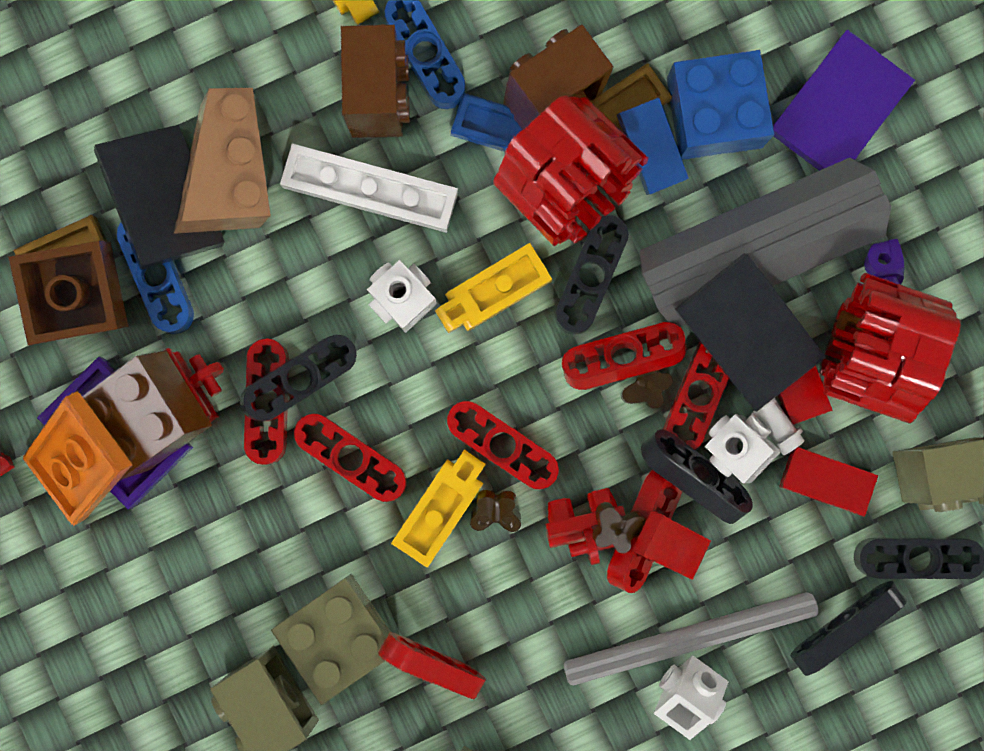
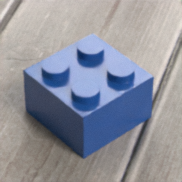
[666,50,774,160]

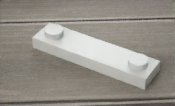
[280,144,458,233]

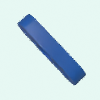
[385,0,466,109]
[117,223,194,334]

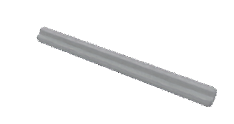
[564,592,818,686]

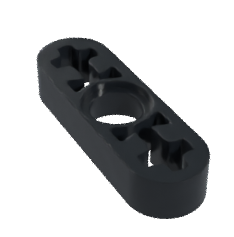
[555,215,629,335]
[240,335,357,421]
[641,429,753,524]
[854,538,984,579]
[790,581,907,676]

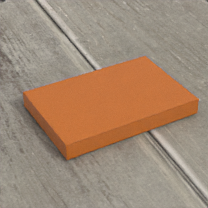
[23,391,133,526]

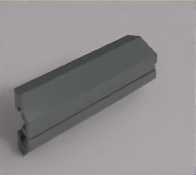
[639,158,891,327]

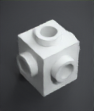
[367,260,437,333]
[705,414,781,484]
[654,655,729,740]

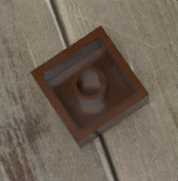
[503,24,614,130]
[341,25,410,138]
[8,241,128,345]
[82,351,212,480]

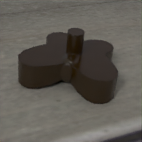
[621,356,673,409]
[470,490,521,532]
[592,502,646,553]

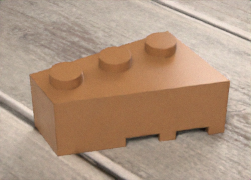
[174,88,271,233]

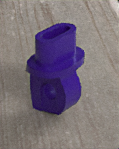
[864,239,905,284]

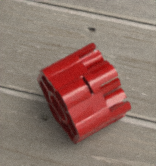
[493,95,648,246]
[819,273,961,424]

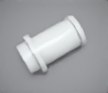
[751,398,805,455]

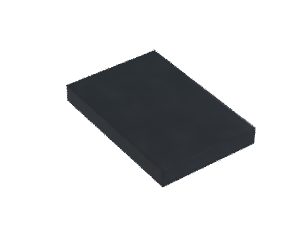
[94,124,225,270]
[675,253,826,412]

